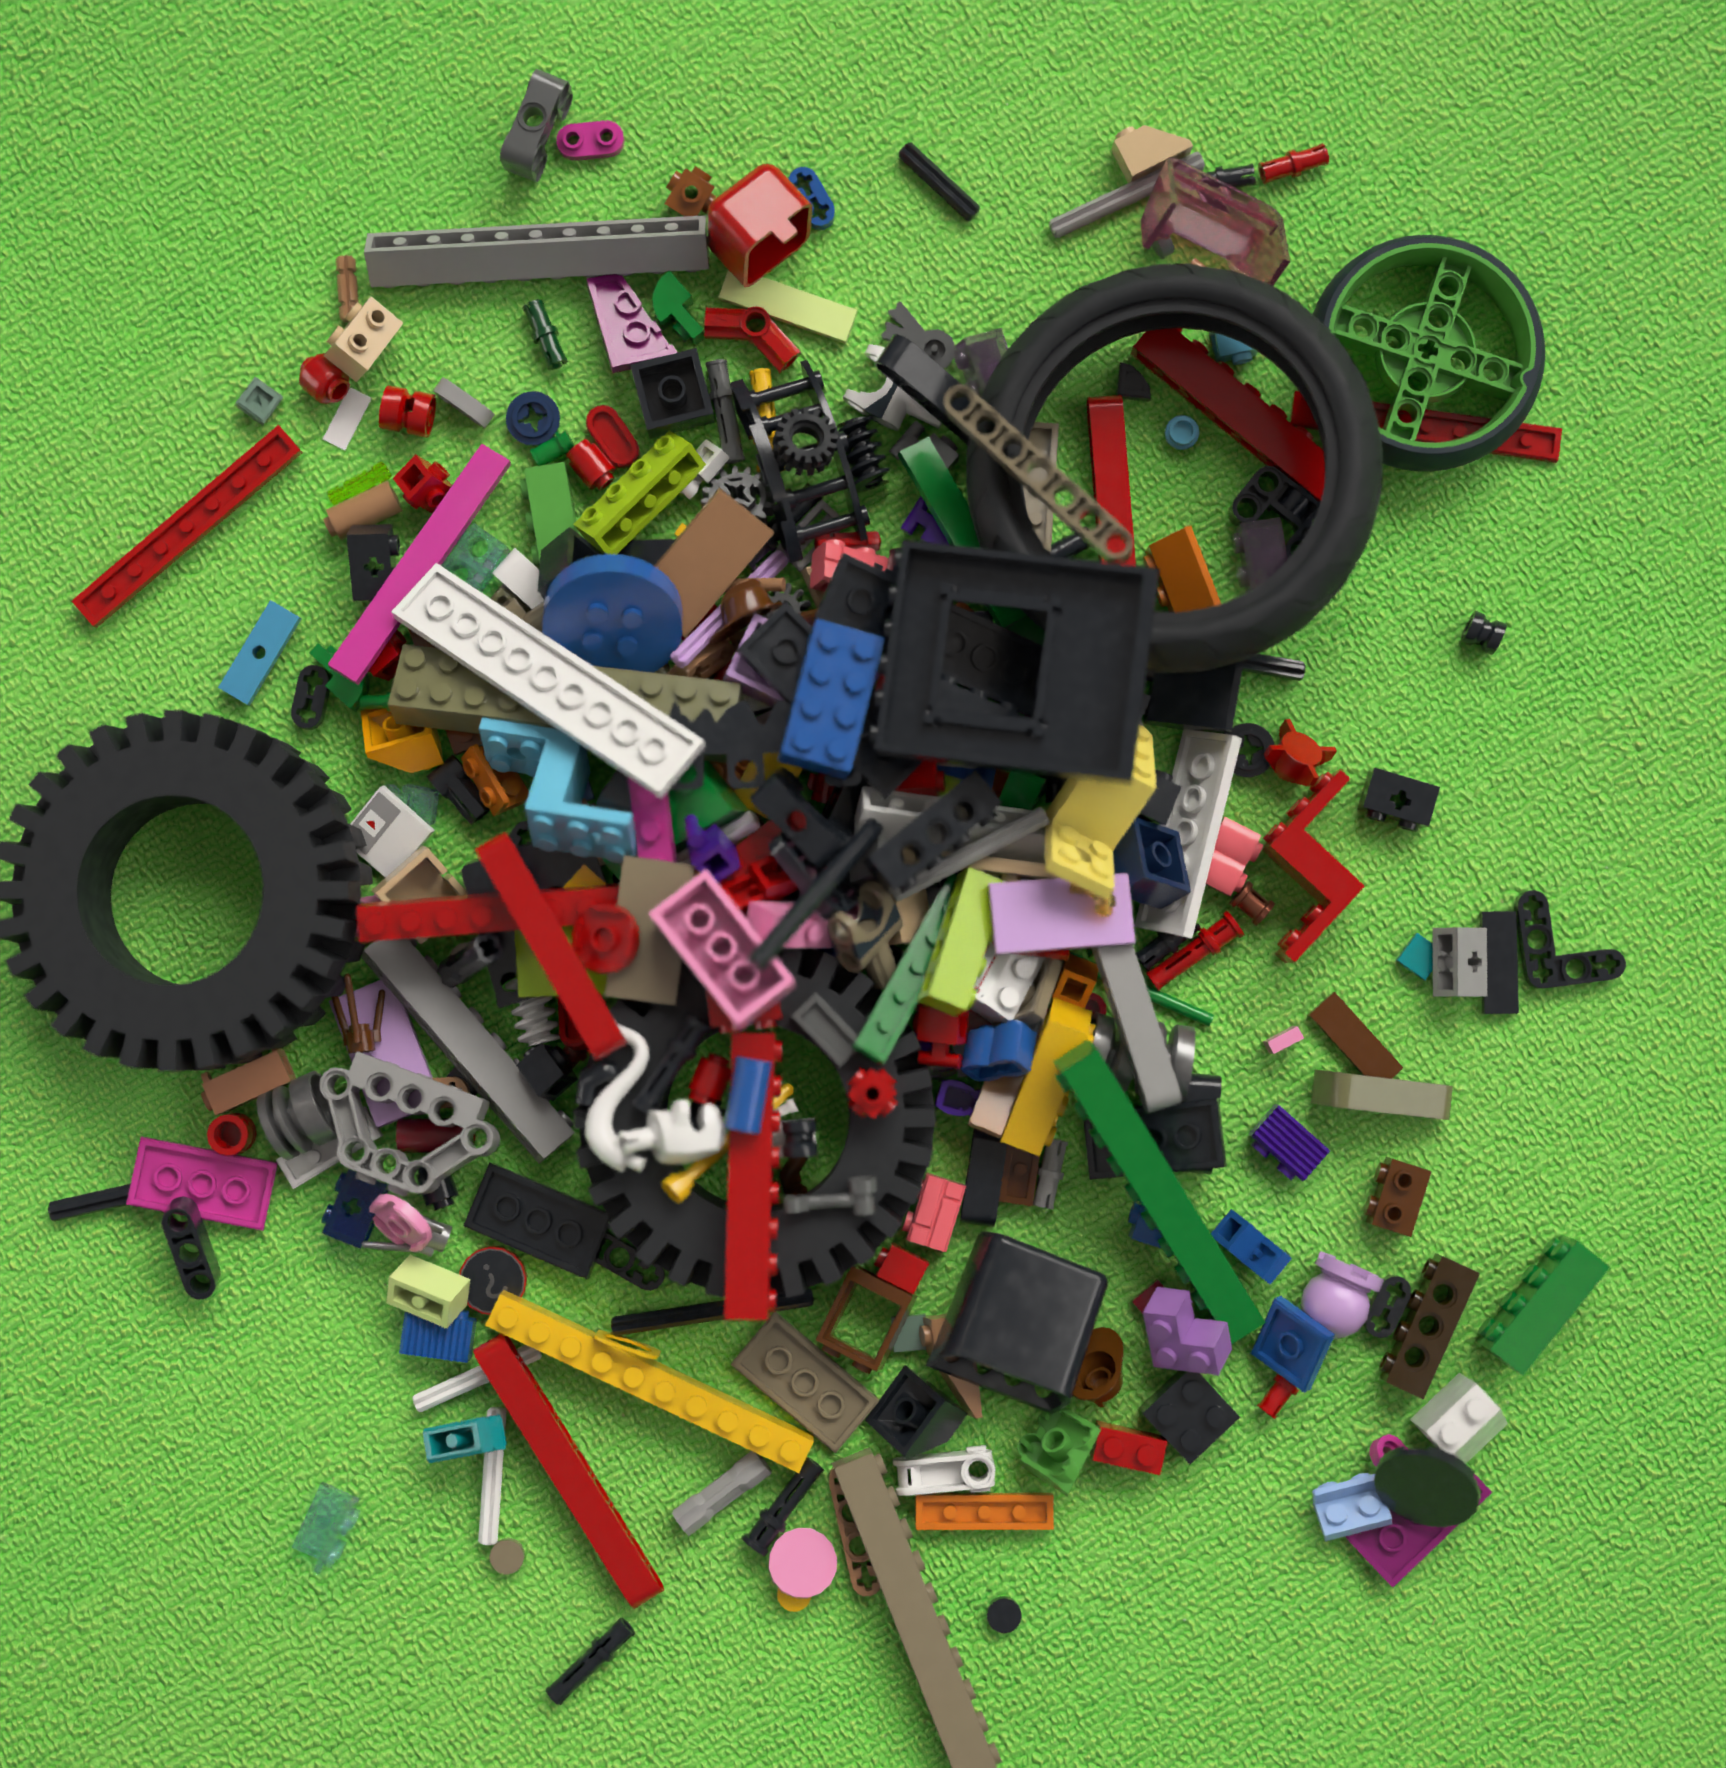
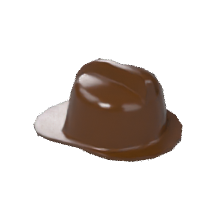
[709,578,783,644]
[1072,1327,1124,1407]

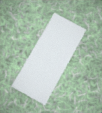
[323,387,372,450]

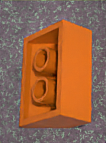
[1143,525,1221,612]

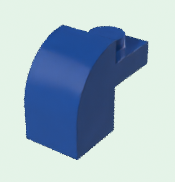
[1211,1209,1292,1285]

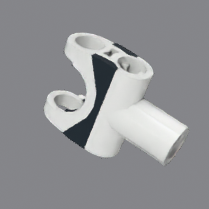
[843,345,942,430]

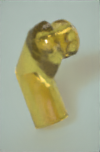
[1069,882,1116,917]

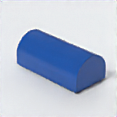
[725,1056,772,1133]

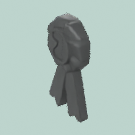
[881,301,955,369]

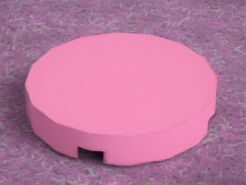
[369,1194,432,1251]
[768,1528,837,1599]

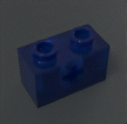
[321,1169,389,1249]

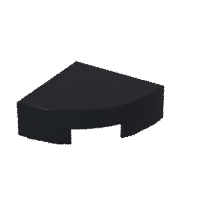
[1116,362,1151,402]

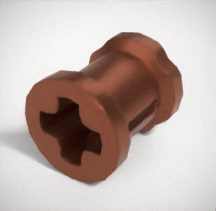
[1229,881,1275,926]

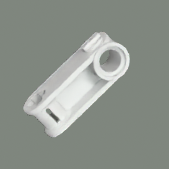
[893,1445,995,1496]

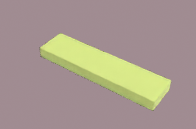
[719,270,857,344]

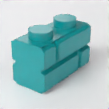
[423,1414,506,1463]

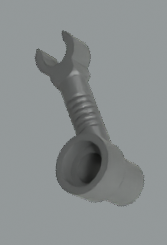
[784,1176,877,1215]

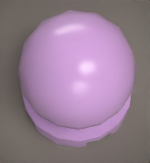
[1300,1251,1384,1339]

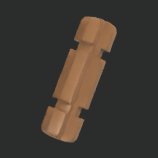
[336,255,358,323]

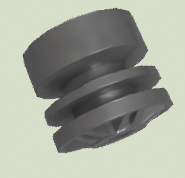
[257,1071,338,1161]

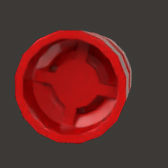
[379,385,437,438]

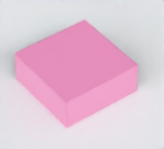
[1263,1026,1304,1054]

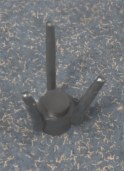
[362,1215,452,1257]

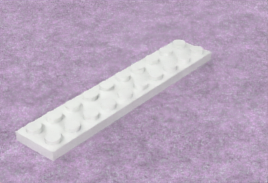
[391,563,705,798]

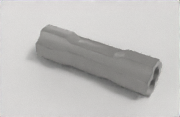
[672,1451,772,1536]

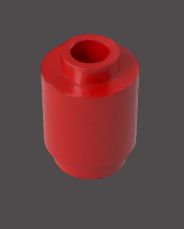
[566,439,616,491]
[688,1053,731,1106]

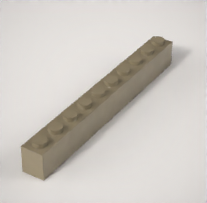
[832,1447,1002,1768]

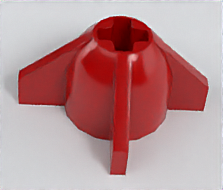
[1264,719,1337,787]

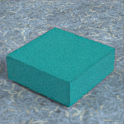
[1396,933,1433,980]

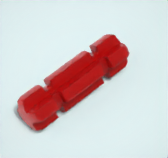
[814,531,881,551]

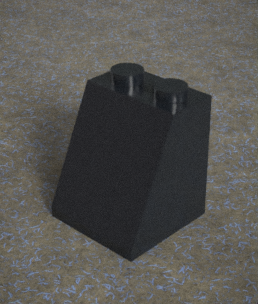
[1143,662,1243,734]

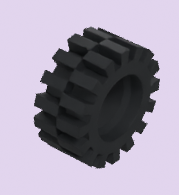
[772,407,838,476]

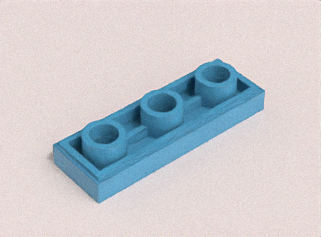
[218,600,302,706]

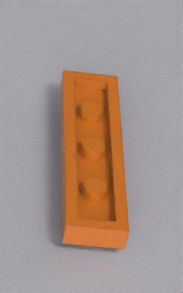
[915,1493,1054,1530]

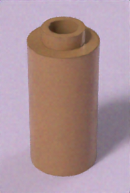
[323,480,403,540]

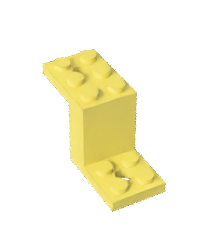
[1045,725,1156,899]

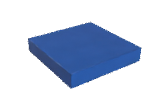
[1251,1296,1335,1393]

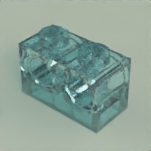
[441,523,511,593]

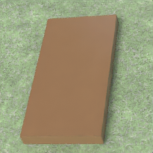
[654,488,774,638]

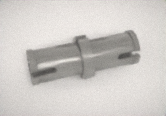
[1033,1139,1068,1209]

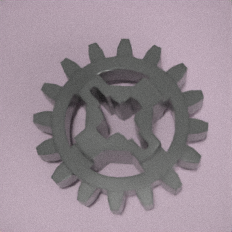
[701,466,775,525]

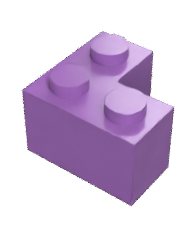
[1143,1287,1232,1375]

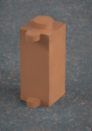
[201,1048,296,1115]

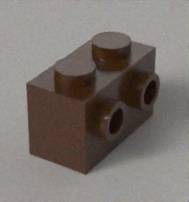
[1364,1157,1432,1237]

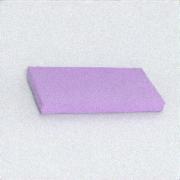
[988,873,1135,955]
[329,980,433,1128]

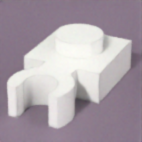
[680,439,730,499]

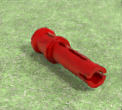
[1146,911,1245,991]

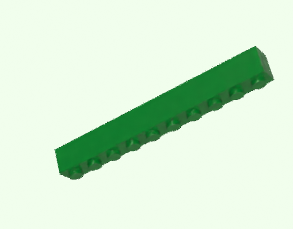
[1053,1039,1266,1345]

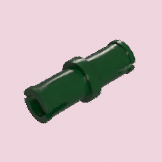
[522,299,568,370]

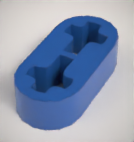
[789,167,835,230]

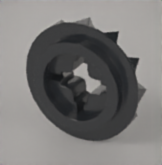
[1228,723,1275,778]

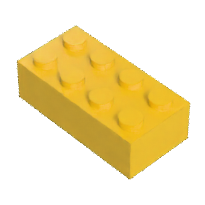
[1000,997,1095,1156]

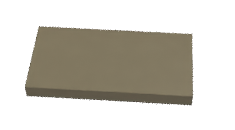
[605,855,694,1005]
[731,1312,880,1453]

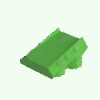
[1017,1407,1101,1497]

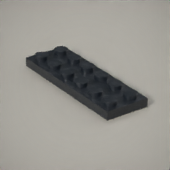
[736,601,924,800]

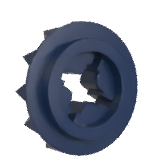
[506,391,560,446]

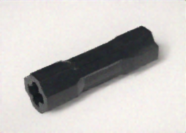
[437,932,504,988]

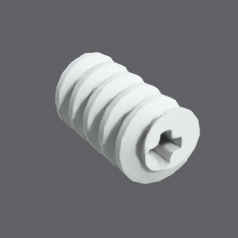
[505,978,560,1047]

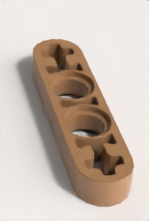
[829,1467,881,1596]

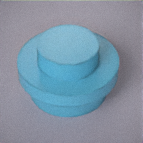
[1165,415,1199,450]

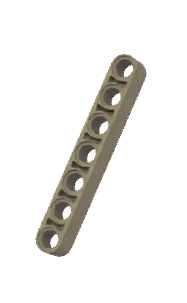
[944,385,1133,564]

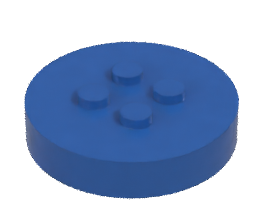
[542,554,683,673]

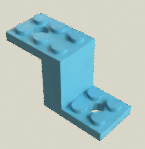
[479,717,638,863]

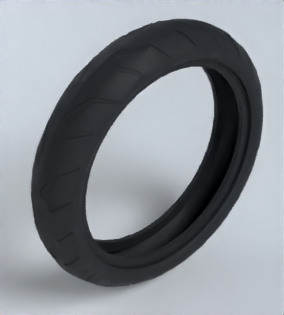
[967,263,1382,673]

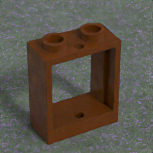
[816,1265,918,1374]

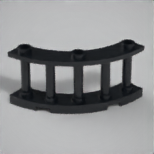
[730,360,870,563]

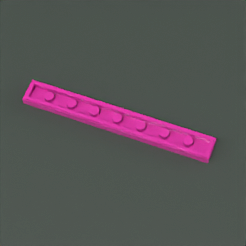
[328,443,511,685]

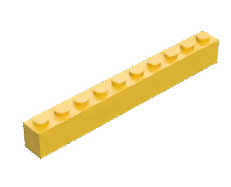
[485,1290,814,1473]

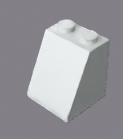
[1410,1373,1508,1463]

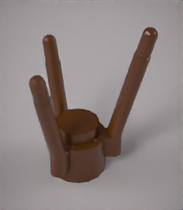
[331,974,385,1054]

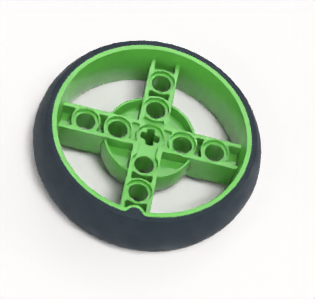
[1313,235,1545,471]

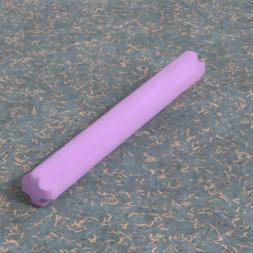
[670,550,788,668]

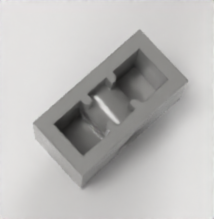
[1433,927,1487,996]

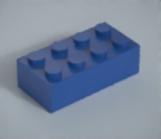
[777,619,884,780]

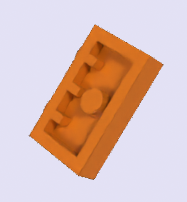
[461,744,529,816]

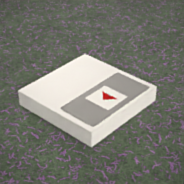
[350,785,435,878]

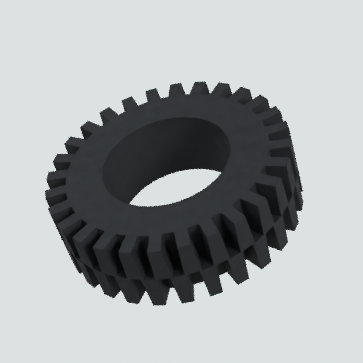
[0,710,373,1071]
[574,948,935,1298]

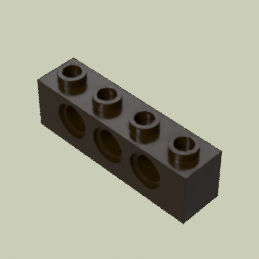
[1379,1253,1480,1400]

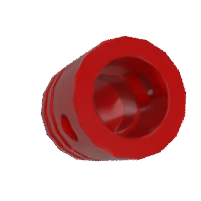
[207,1113,257,1156]

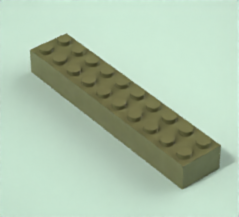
[388,644,744,763]

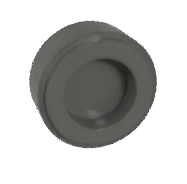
[1146,223,1174,259]

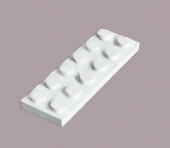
[1134,729,1242,939]

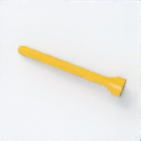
[661,1083,794,1204]

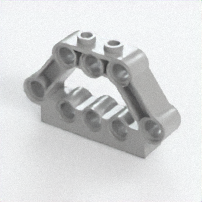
[319,1052,500,1197]

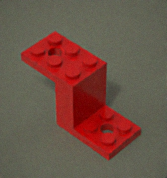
[1262,769,1365,963]

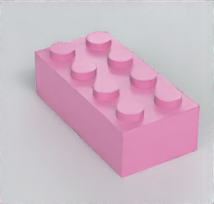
[649,870,796,1031]

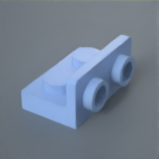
[1312,1473,1392,1541]

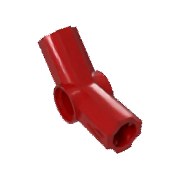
[704,306,801,373]

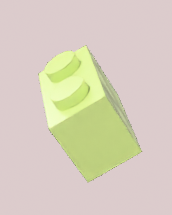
[386,1254,470,1329]

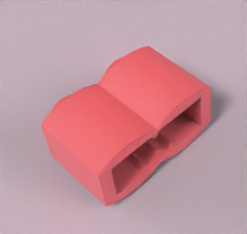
[1206,817,1263,896]

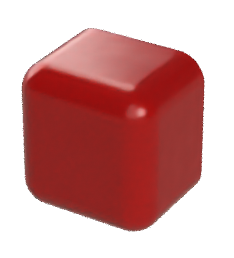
[707,164,813,288]

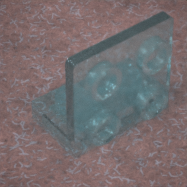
[292,1482,361,1574]

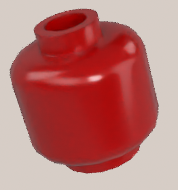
[299,353,350,404]

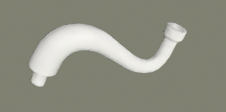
[585,1019,649,1172]

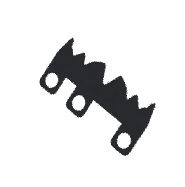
[669,699,861,790]

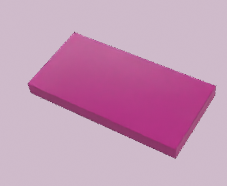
[126,1136,278,1231]

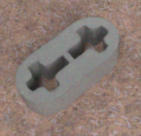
[433,377,495,429]

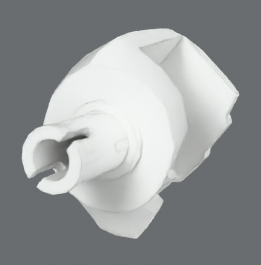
[618,1100,727,1165]

